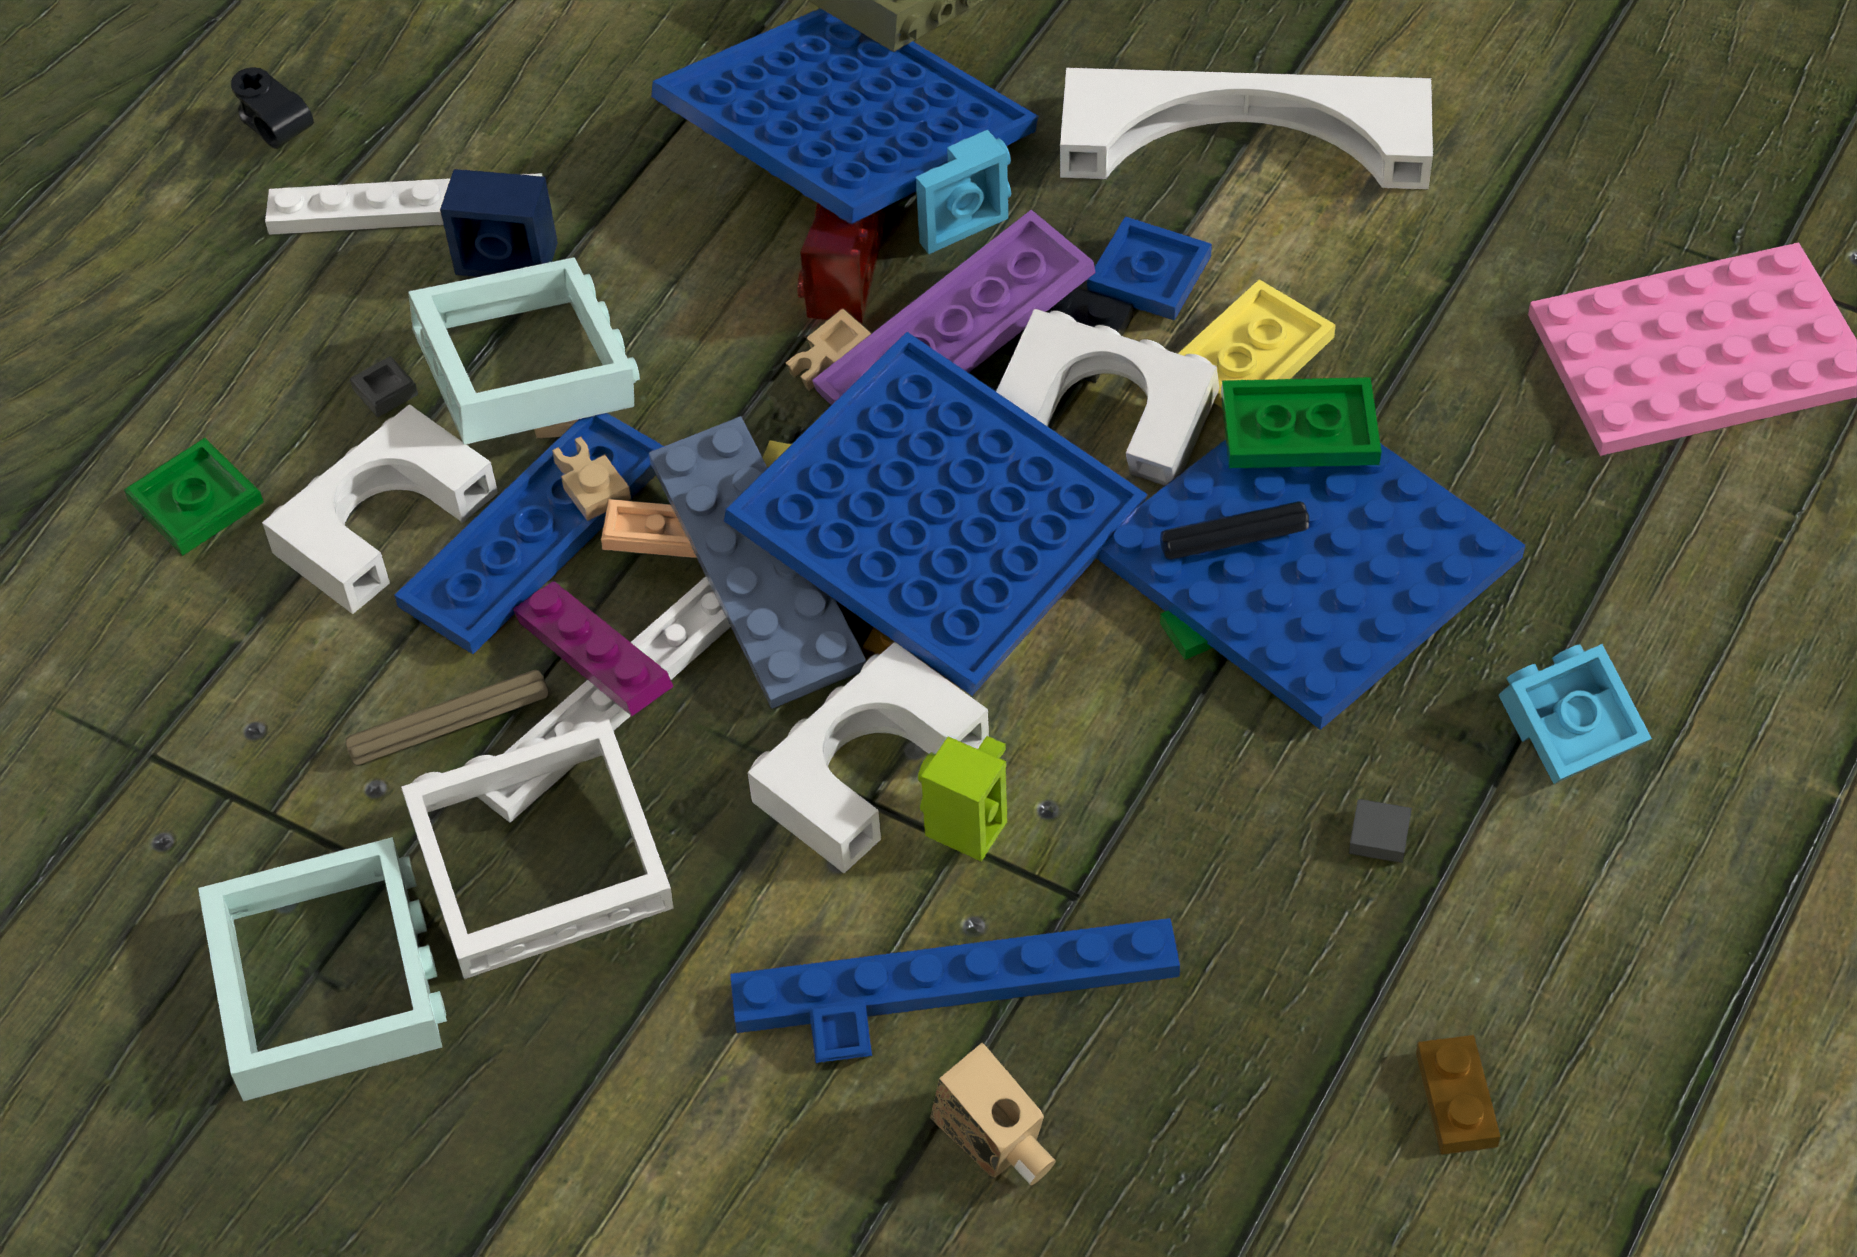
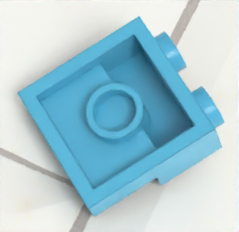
[916,130,1011,254]
[1498,644,1652,784]

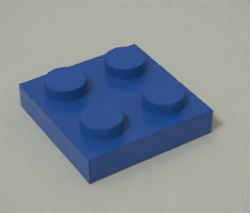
[1087,217,1212,321]

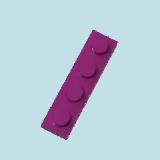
[513,581,673,716]

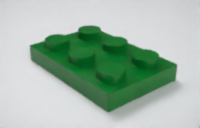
[1221,377,1382,468]

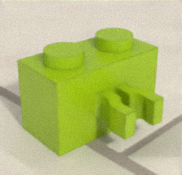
[918,736,1007,862]

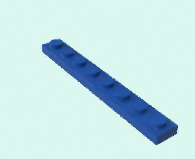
[730,918,1180,1033]

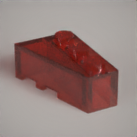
[797,203,886,323]

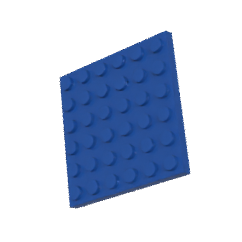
[651,8,1038,224]
[724,332,1148,696]
[1097,439,1525,730]

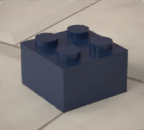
[440,169,558,277]

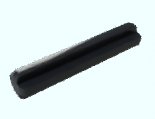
[1160,501,1309,560]

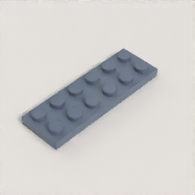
[649,416,866,709]

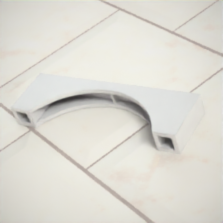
[1060,68,1433,189]

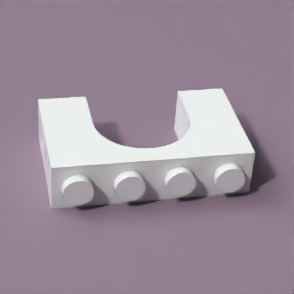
[996,309,1220,486]
[262,404,498,614]
[748,642,989,873]

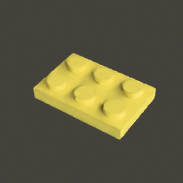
[1178,279,1335,408]

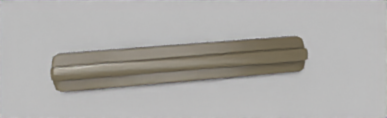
[346,670,548,765]

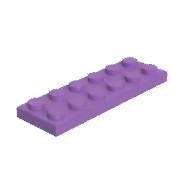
[812,210,1096,405]

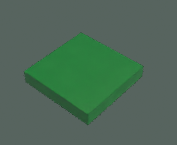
[124,438,264,556]

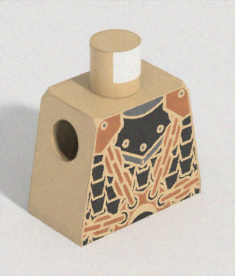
[930,1043,1056,1185]

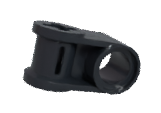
[231,67,314,149]

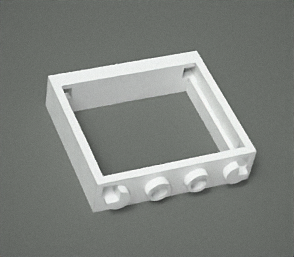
[401,719,673,979]

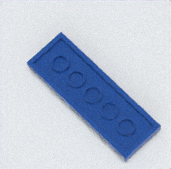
[394,413,664,654]

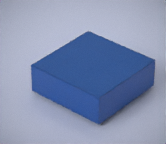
[809,999,872,1063]

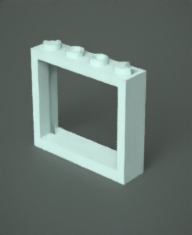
[408,257,640,445]
[198,837,447,1101]

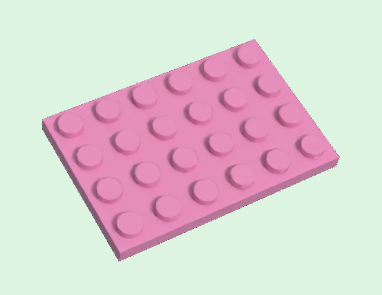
[1528,242,1857,456]

